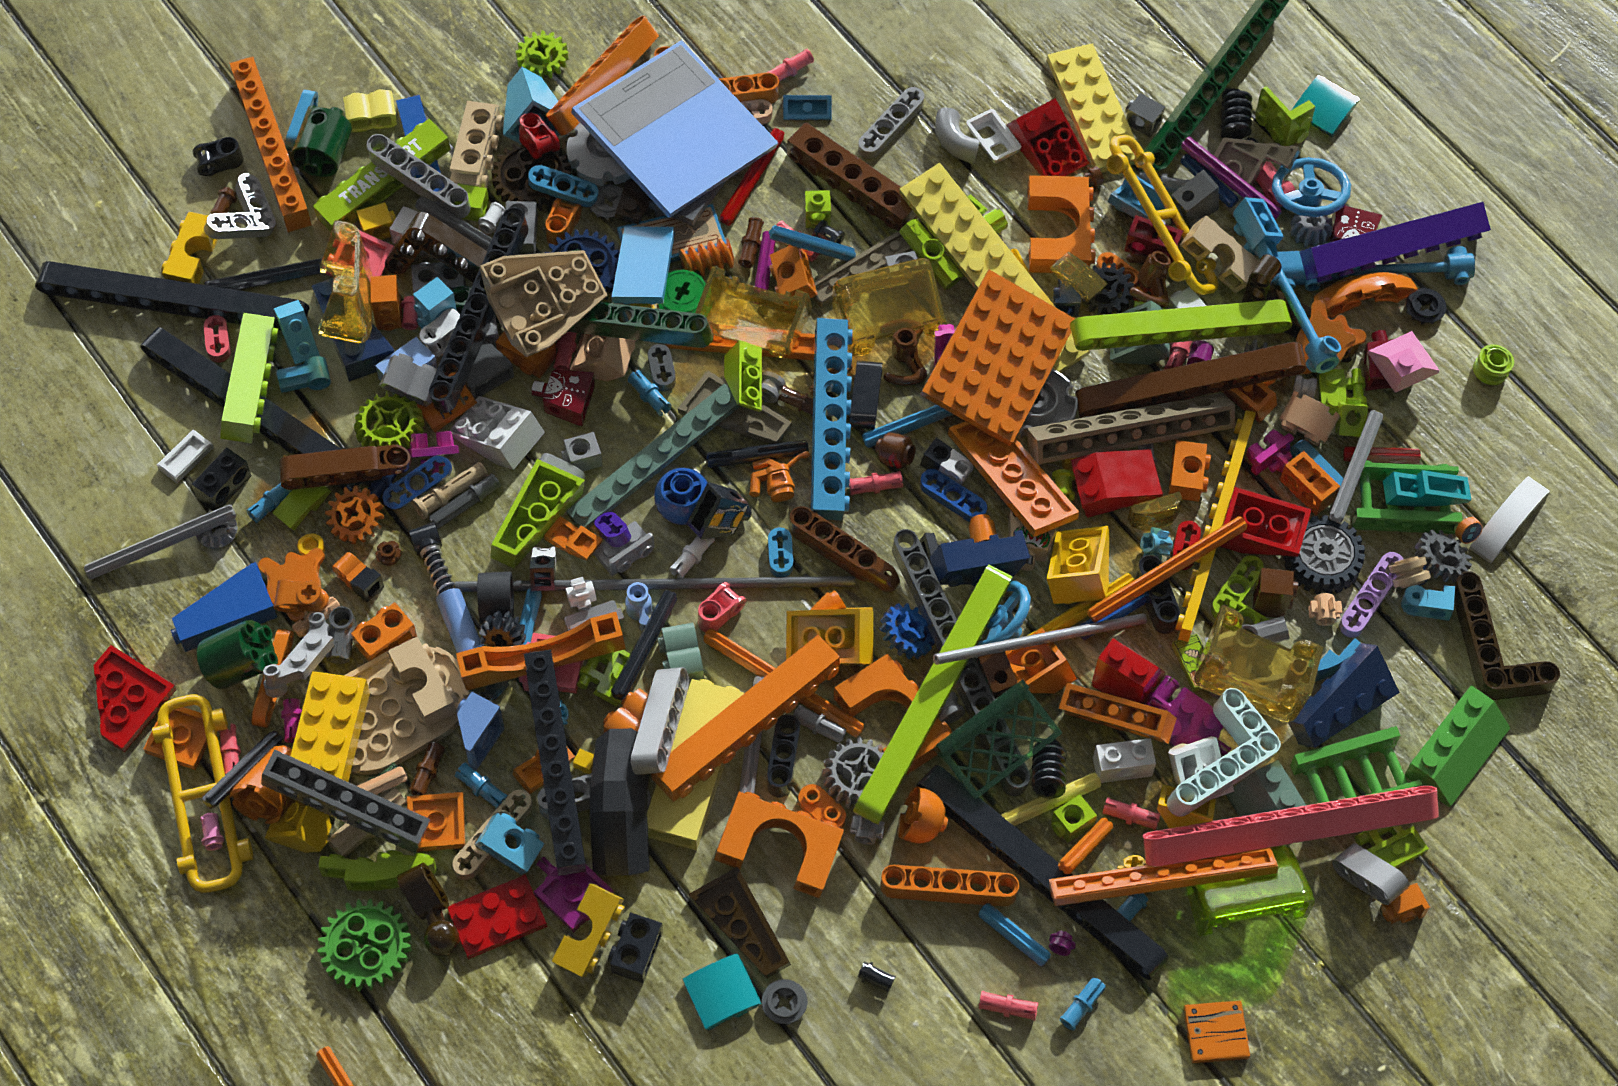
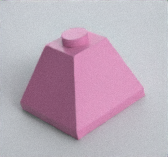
[1368,331,1440,393]

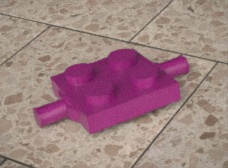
[1149,687,1232,756]
[534,857,614,933]

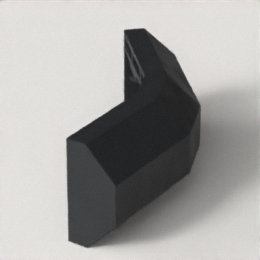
[590,728,650,876]

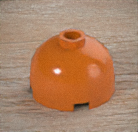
[897,787,948,844]

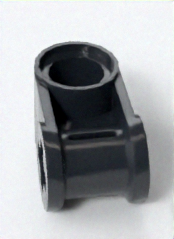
[192,137,244,176]

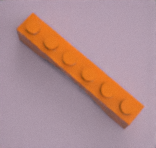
[456,612,626,691]

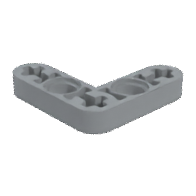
[204,173,276,239]

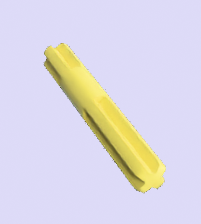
[1001,773,1101,826]

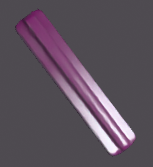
[754,231,775,298]

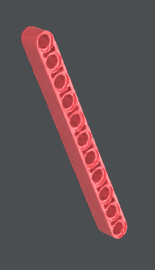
[1143,786,1439,866]

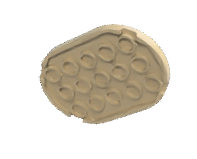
[344,646,470,775]

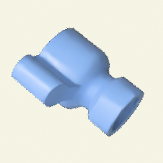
[625,582,652,631]

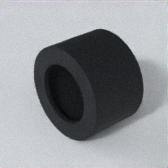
[477,572,514,624]

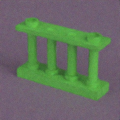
[1352,460,1462,534]
[1290,726,1422,803]

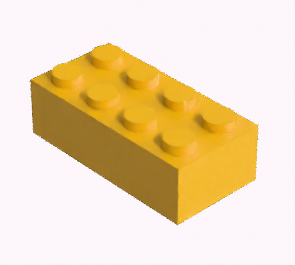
[291,671,370,782]

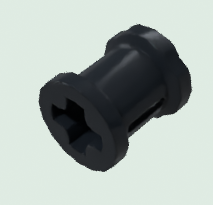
[812,220,845,244]

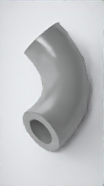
[935,107,980,164]

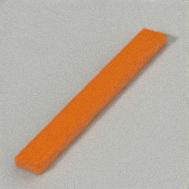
[1049,847,1278,906]

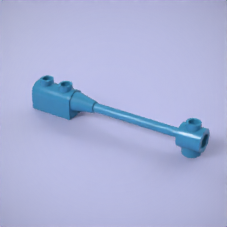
[1233,197,1341,373]
[1276,246,1475,291]

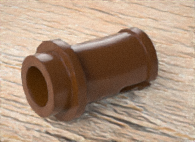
[210,187,237,214]

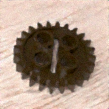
[491,143,572,211]

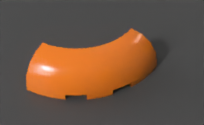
[1314,272,1418,318]

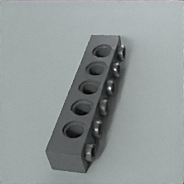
[261,749,430,854]

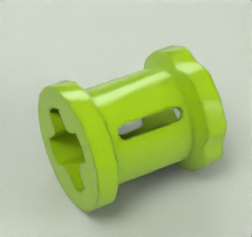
[1052,469,1075,502]

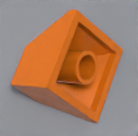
[1005,628,1077,694]

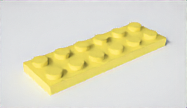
[1047,43,1135,173]

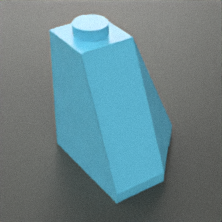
[503,67,560,144]

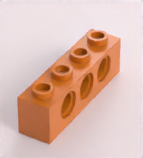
[1059,683,1177,744]

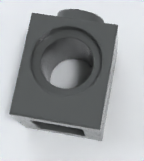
[1125,93,1165,137]

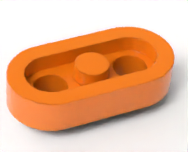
[798,784,846,829]

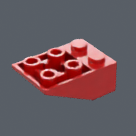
[1006,98,1089,176]

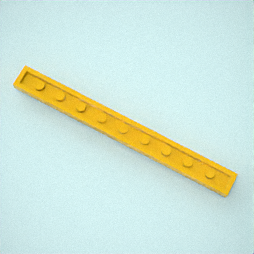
[1175,410,1256,642]

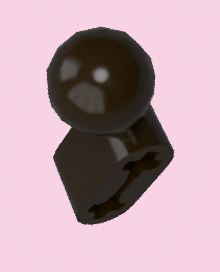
[397,863,460,956]

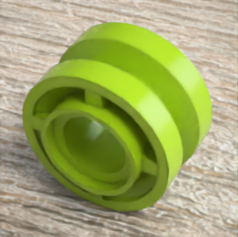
[1473,344,1514,385]

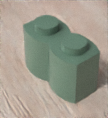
[657,623,704,681]

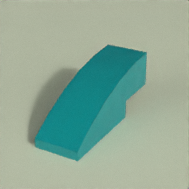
[1383,470,1471,507]

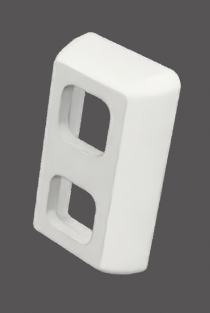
[966,109,1021,164]

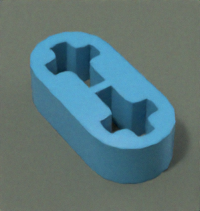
[768,527,793,577]

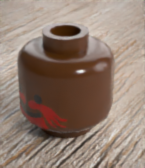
[875,432,916,469]

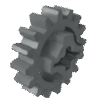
[1415,530,1472,582]

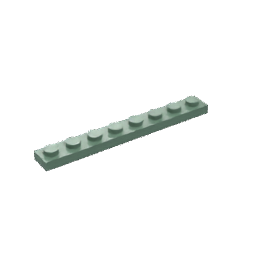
[566,384,740,529]

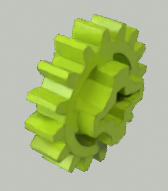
[516,31,569,79]

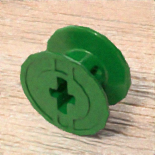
[658,270,708,315]

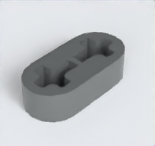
[648,344,676,392]

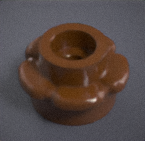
[1083,166,1104,190]
[375,541,402,566]

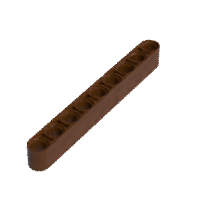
[1075,342,1307,418]

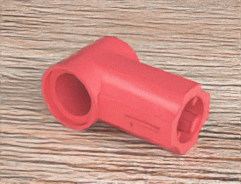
[1256,161,1296,208]

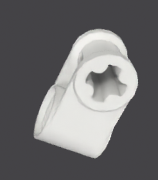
[420,308,471,357]

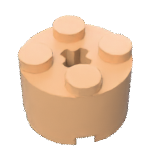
[1279,391,1340,447]

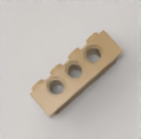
[450,101,504,188]

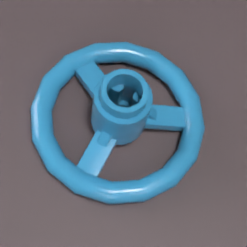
[1272,157,1351,217]
[977,581,1031,646]

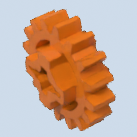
[325,486,384,544]

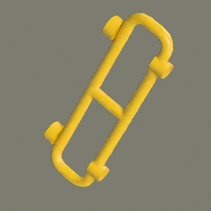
[1106,135,1219,295]
[152,694,254,893]

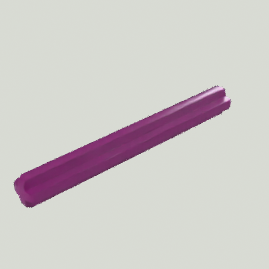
[1181,137,1281,220]

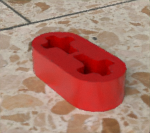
[1171,521,1201,570]

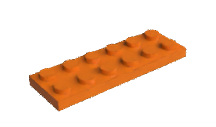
[948,421,1079,537]

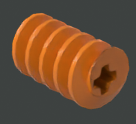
[679,237,734,276]

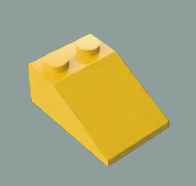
[1047,526,1109,604]
[786,609,873,665]

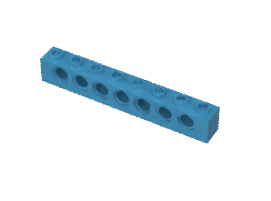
[811,318,852,521]

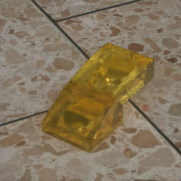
[1050,252,1107,302]

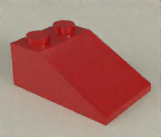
[1071,449,1163,518]
[1220,487,1312,556]

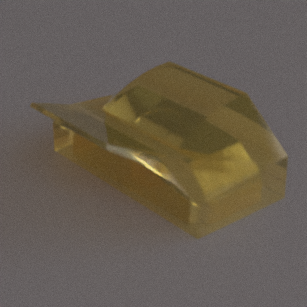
[1128,492,1182,532]

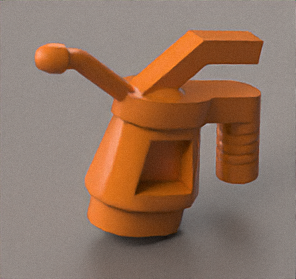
[749,451,810,502]

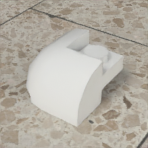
[1168,736,1234,799]

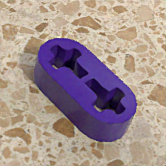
[594,512,631,547]

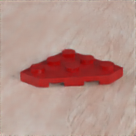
[93,645,177,753]

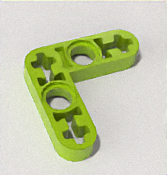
[1211,555,1280,649]

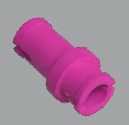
[281,698,302,743]

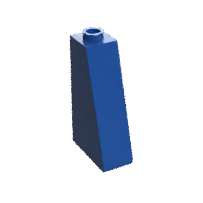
[170,562,277,652]

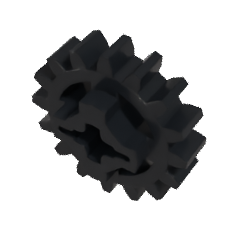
[1080,262,1134,315]

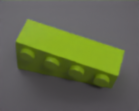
[490,459,585,568]

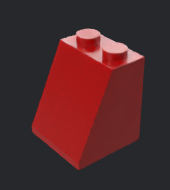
[1091,638,1166,704]

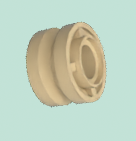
[1388,556,1431,588]

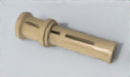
[412,462,488,520]

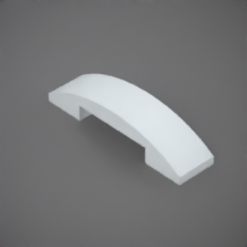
[1469,476,1550,564]

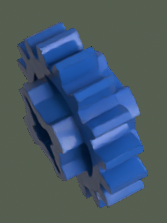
[880,603,935,659]

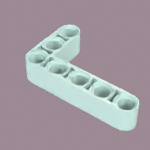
[1167,688,1281,816]

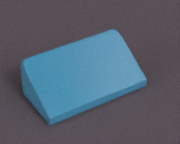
[783,95,832,120]

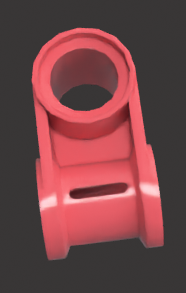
[698,582,747,633]

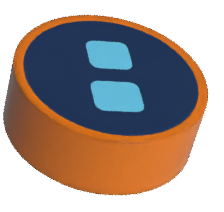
[1455,517,1483,544]

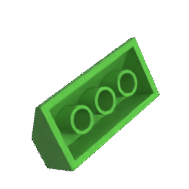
[1404,685,1510,808]

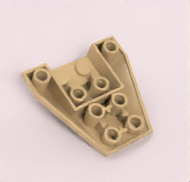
[480,250,607,357]

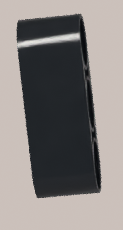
[849,360,883,429]
[1136,555,1180,634]
[767,714,800,798]

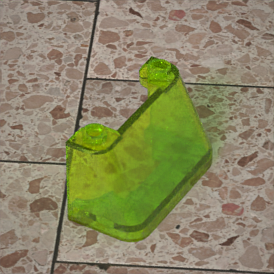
[1186,845,1315,937]

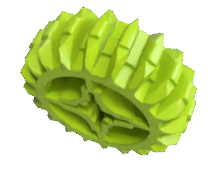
[354,391,425,451]

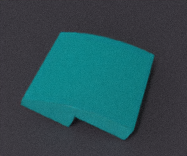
[1292,75,1360,137]
[682,953,762,1030]

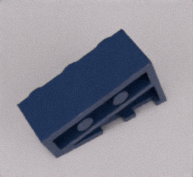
[930,530,1030,587]

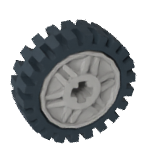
[1283,515,1365,594]

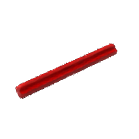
[720,128,785,226]

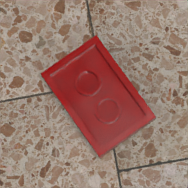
[447,874,547,960]

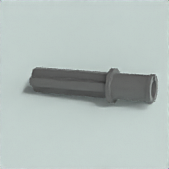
[429,473,501,529]

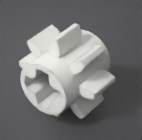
[565,577,597,612]

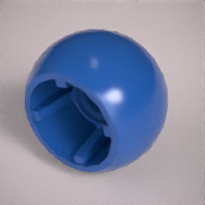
[654,468,708,525]

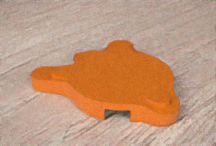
[1296,300,1366,374]
[258,548,325,622]

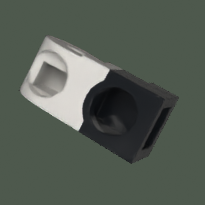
[920,437,973,485]
[530,547,556,591]

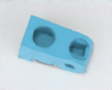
[1401,585,1455,621]

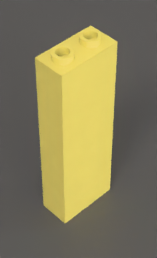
[647,679,744,851]

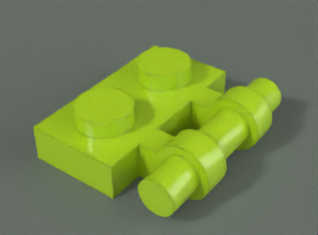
[1317,368,1367,417]
[577,650,630,706]
[1355,825,1429,868]

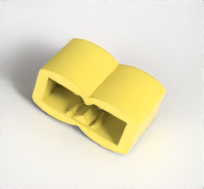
[343,90,397,132]

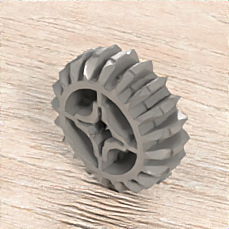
[822,737,884,810]

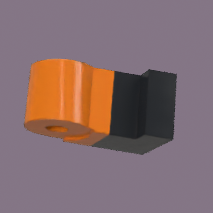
[332,552,384,603]

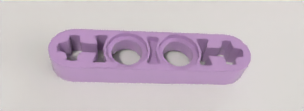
[1339,552,1403,637]

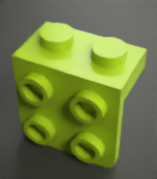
[1255,86,1315,147]

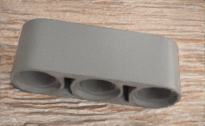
[1332,844,1410,905]

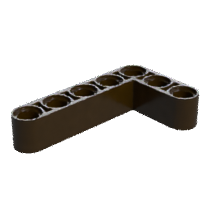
[385,212,487,283]
[1242,254,1362,363]
[1454,571,1560,700]

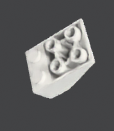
[450,396,545,470]

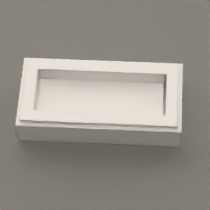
[157,430,214,483]

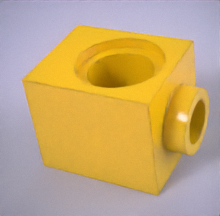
[356,202,396,240]

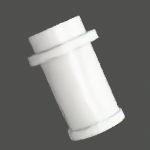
[478,202,505,235]

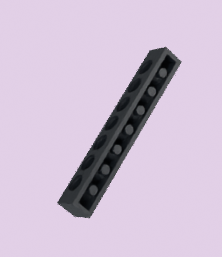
[524,650,586,876]

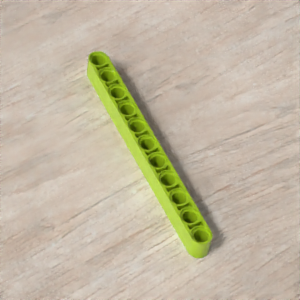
[853,565,1013,825]

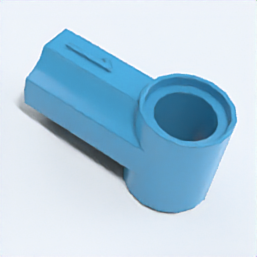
[276,356,331,393]

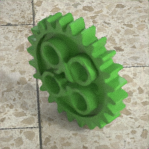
[318,899,412,991]

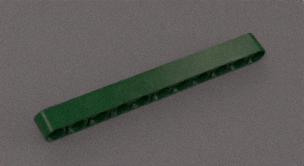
[1138,0,1289,173]
[452,286,714,348]

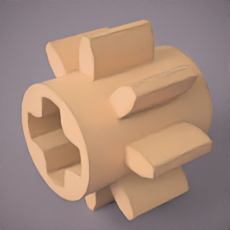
[1308,593,1342,626]

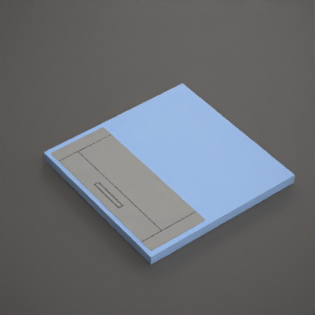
[571,40,778,218]

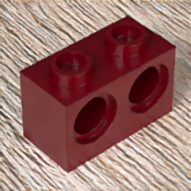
[1124,215,1183,266]

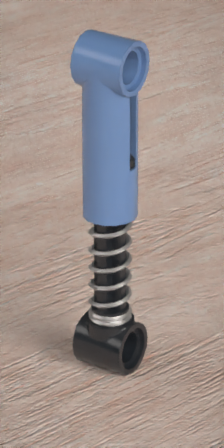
[408,522,484,653]

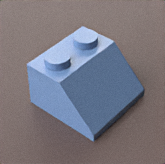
[456,692,505,771]

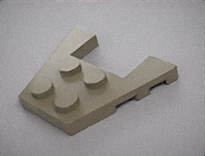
[1210,138,1301,217]

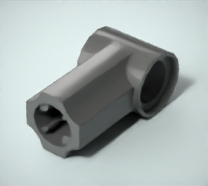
[326,606,357,664]

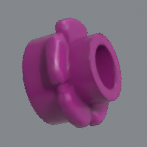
[1049,931,1076,956]

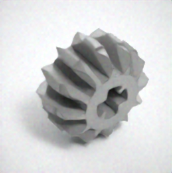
[1290,206,1333,248]

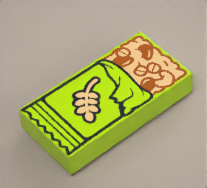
[1171,634,1216,692]

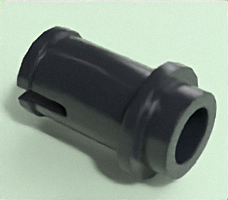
[857,962,896,992]

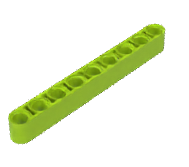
[1070,300,1292,351]

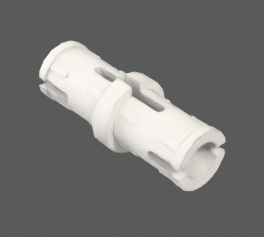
[669,536,715,578]

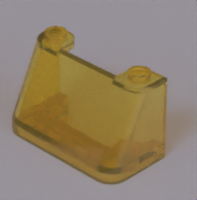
[318,220,373,343]
[832,258,947,356]
[695,266,813,358]
[1194,605,1324,722]

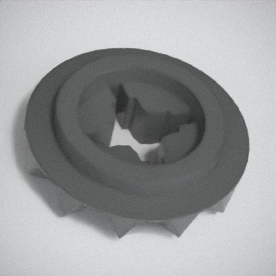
[762,979,808,1026]

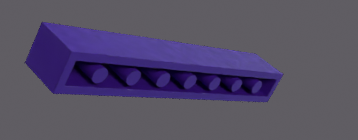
[1299,202,1491,283]

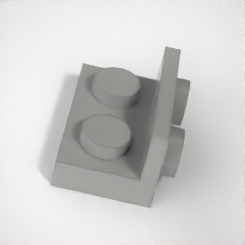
[593,521,654,576]

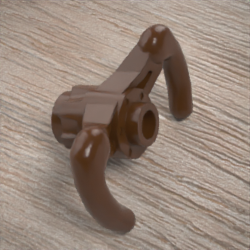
[1126,251,1171,308]
[879,319,927,386]

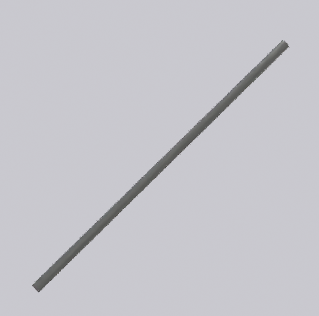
[455,576,855,592]

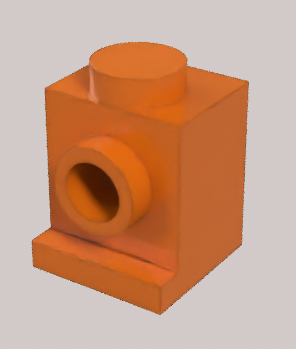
[1381,883,1430,924]

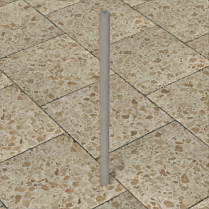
[933,613,1147,665]

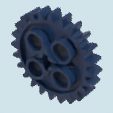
[544,229,620,300]

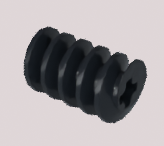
[1221,88,1252,140]
[1031,738,1067,799]

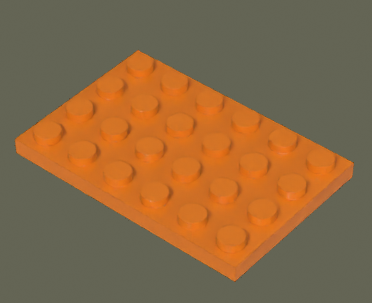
[920,269,1075,446]

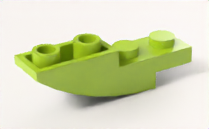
[318,850,437,891]

